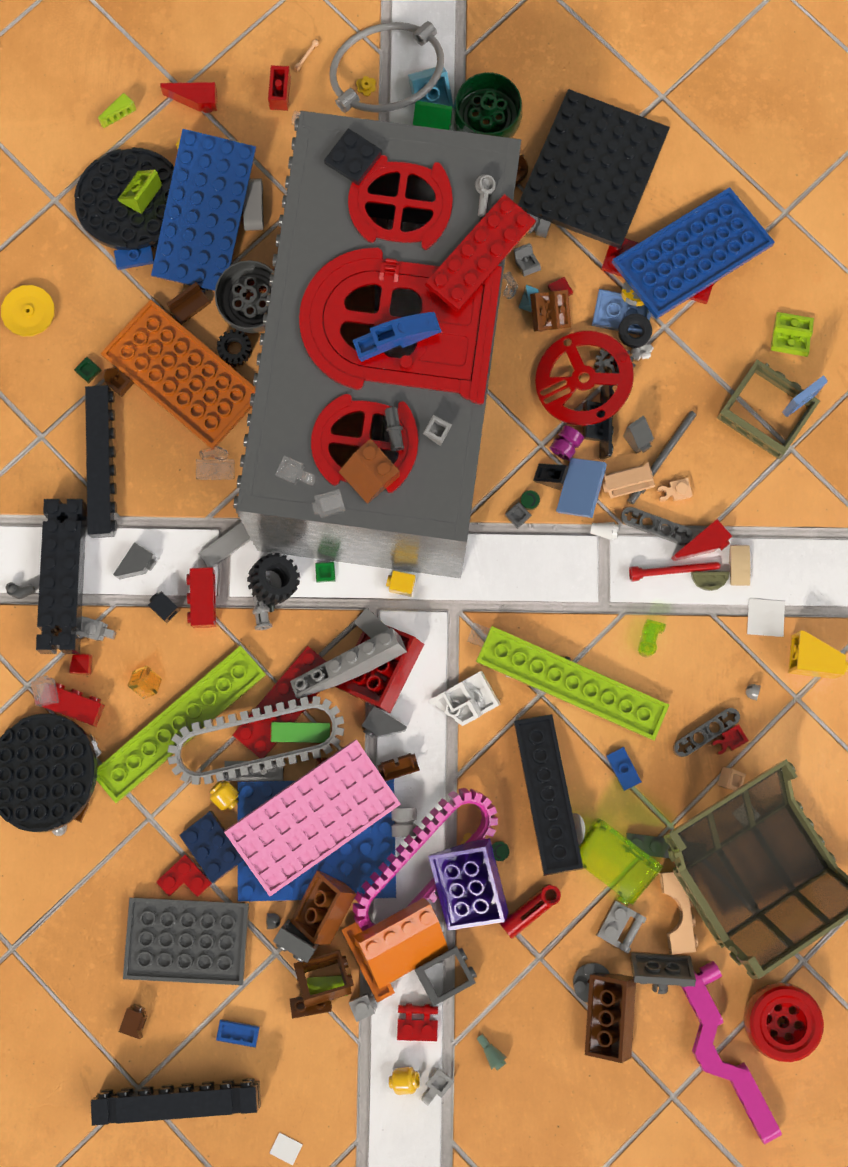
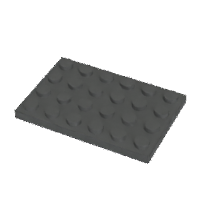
[123,897,249,985]

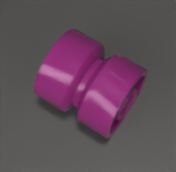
[550,425,584,461]

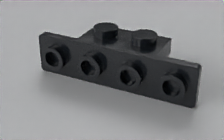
[583,385,614,460]

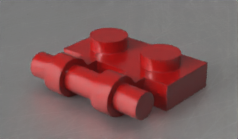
[397,1003,438,1042]

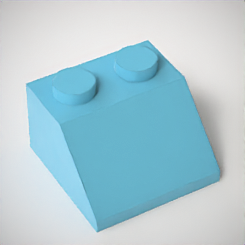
[408,67,454,107]

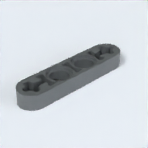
[620,507,693,545]
[673,708,740,757]

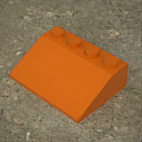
[353,898,449,989]

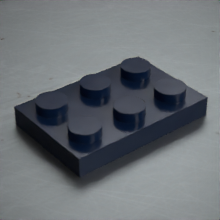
[179,811,244,883]

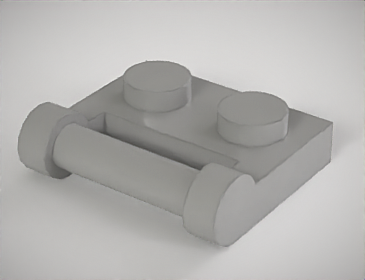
[596,901,647,953]

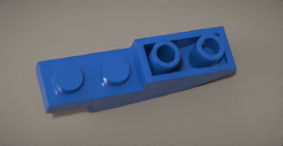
[353,312,442,362]

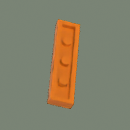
[341,922,395,1003]

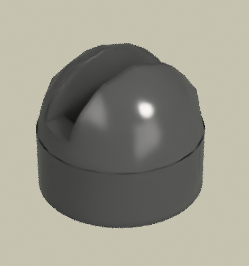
[266,913,280,929]

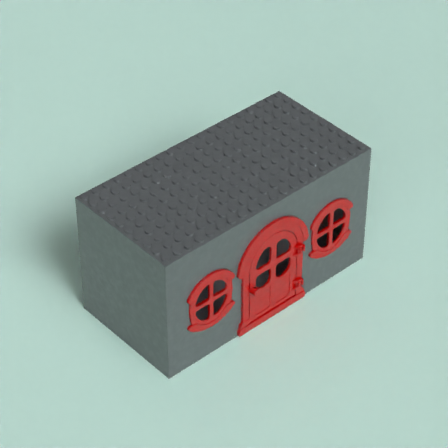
[233,111,521,579]

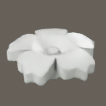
[631,343,654,361]

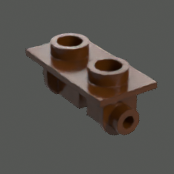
[377,753,420,781]
[290,994,332,1019]

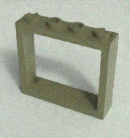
[717,360,820,460]

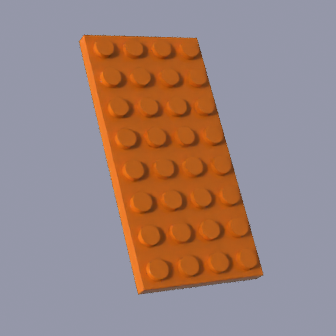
[100,300,256,450]

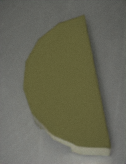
[691,571,730,591]

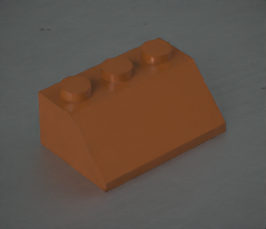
[290,870,357,945]

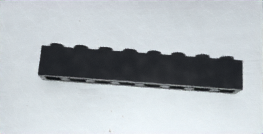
[85,385,117,538]

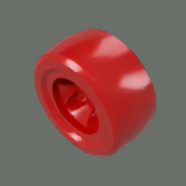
[744,983,824,1062]

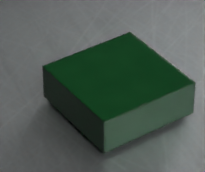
[74,357,102,384]

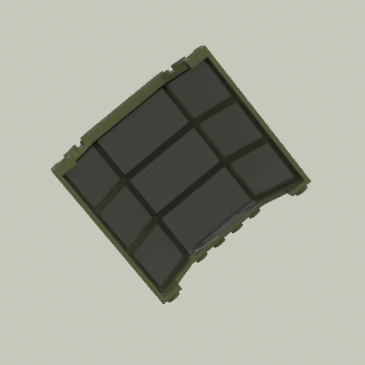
[664,759,848,979]

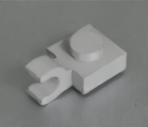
[421,1068,454,1106]

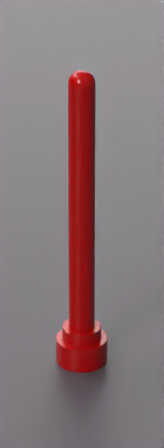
[629,562,721,582]

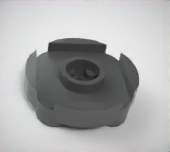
[573,963,610,1003]

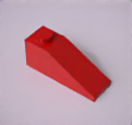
[160,82,217,113]
[671,519,732,561]

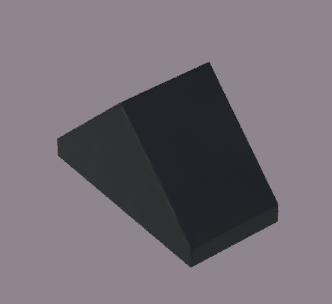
[533,463,569,491]

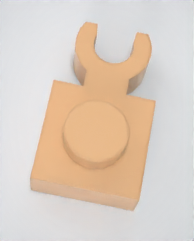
[657,478,693,502]

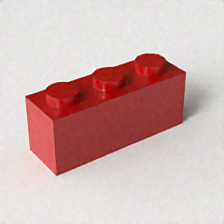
[186,567,216,628]
[38,682,105,727]

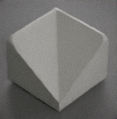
[423,415,452,446]

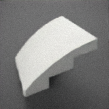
[429,671,500,726]

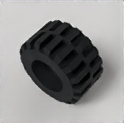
[247,553,300,605]

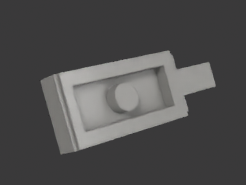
[61,616,116,641]

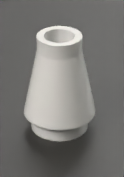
[591,522,619,540]

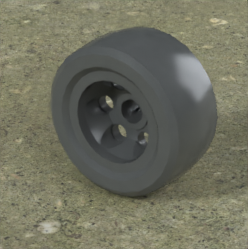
[215,260,274,333]

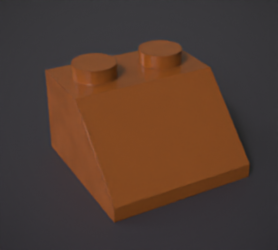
[339,439,400,504]

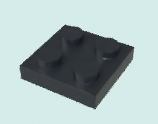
[324,128,383,185]

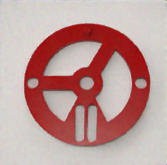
[535,331,634,426]

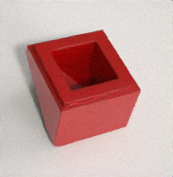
[69,654,92,675]

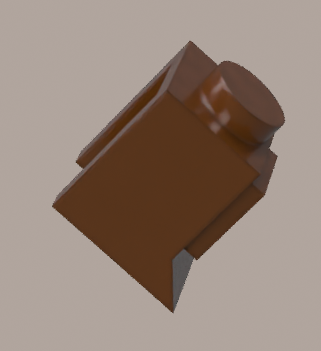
[119,1005,148,1039]

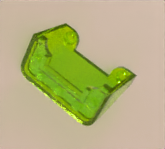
[579,818,663,906]

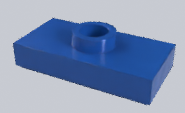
[114,246,154,270]
[606,747,641,791]
[216,1019,260,1048]

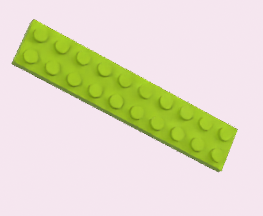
[476,626,669,741]
[97,645,266,803]

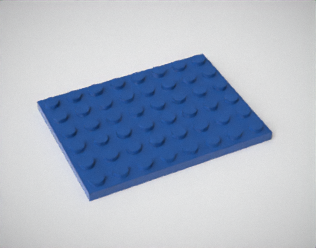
[237,779,396,902]

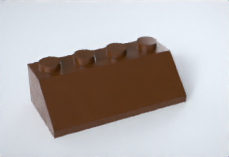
[585,974,636,1063]

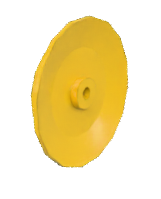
[1,285,55,337]

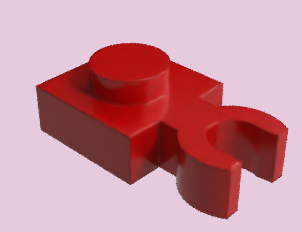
[711,724,749,755]

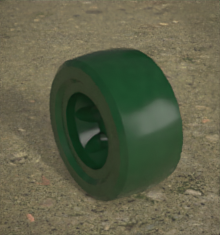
[453,72,522,138]

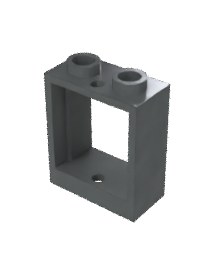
[414,946,477,1007]

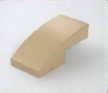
[729,545,750,586]

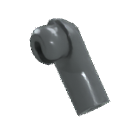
[5,582,36,599]

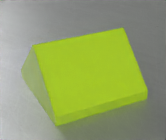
[117,170,162,214]

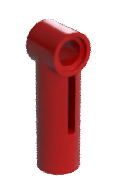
[499,885,561,939]

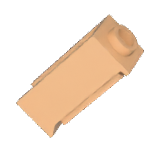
[602,462,655,498]

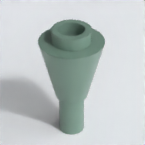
[477,1034,507,1070]

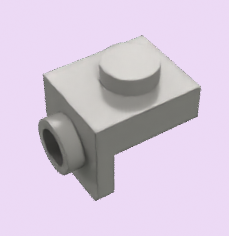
[514,243,541,277]

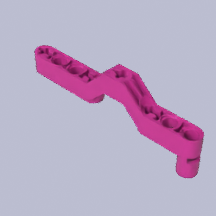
[682,961,782,1145]

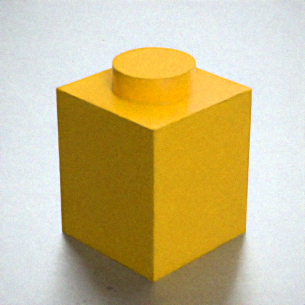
[386,571,415,597]

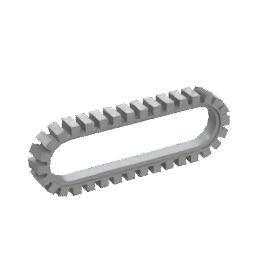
[167,696,345,785]

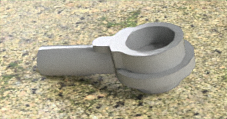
[475,174,495,217]

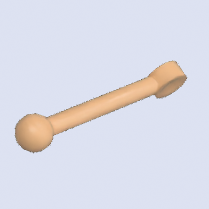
[294,39,319,71]

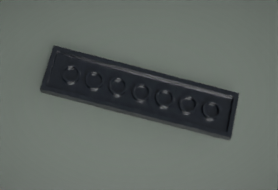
[514,714,583,876]

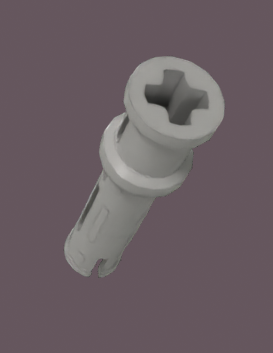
[249,575,272,630]

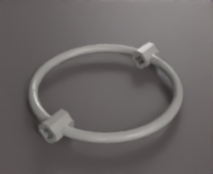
[329,21,444,113]

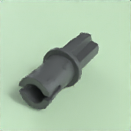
[385,407,404,451]

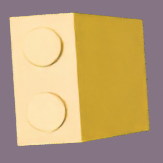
[788,630,848,679]

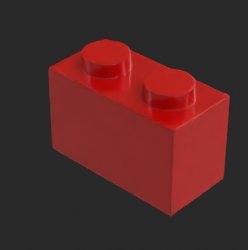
[268,65,291,111]

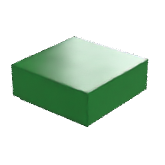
[315,562,336,583]

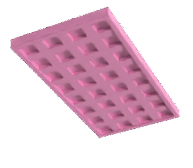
[224,739,401,896]

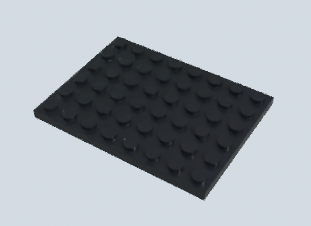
[518,89,670,249]

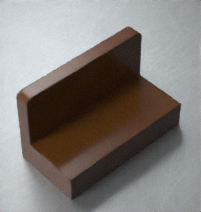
[167,282,210,325]

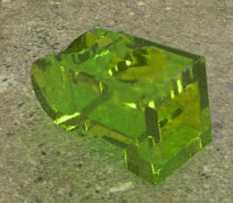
[638,619,666,657]

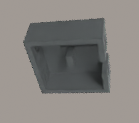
[273,919,319,963]

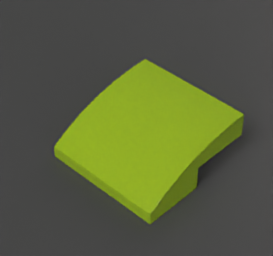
[771,312,814,357]

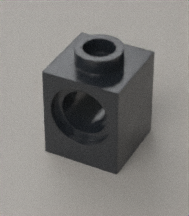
[148,591,180,623]

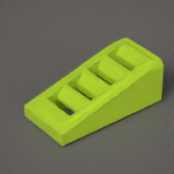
[98,93,136,128]

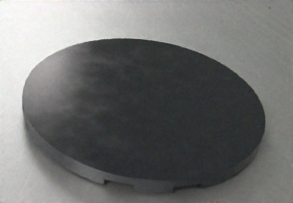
[74,147,174,250]
[0,714,98,832]

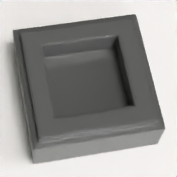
[505,502,532,529]

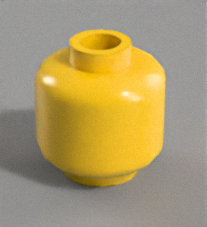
[209,781,239,810]
[389,1067,420,1095]

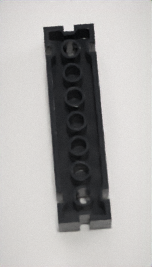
[36,499,87,654]
[91,1078,261,1126]

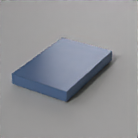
[592,289,651,335]
[782,375,828,417]
[556,458,607,518]

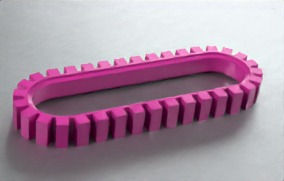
[353,788,498,931]

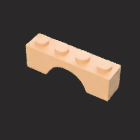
[659,872,698,955]

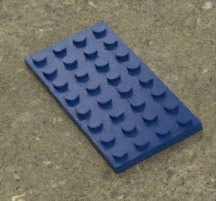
[151,129,256,291]
[612,187,775,319]

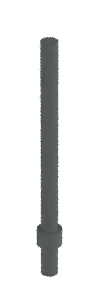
[627,411,697,504]

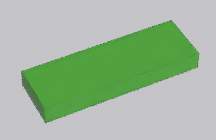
[270,722,330,743]

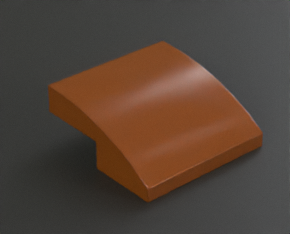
[530,290,571,332]

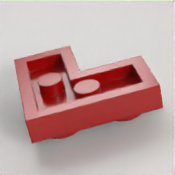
[156,854,212,897]

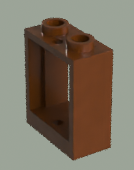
[294,950,354,1008]

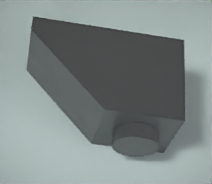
[623,416,654,454]
[113,542,156,580]
[362,706,407,738]

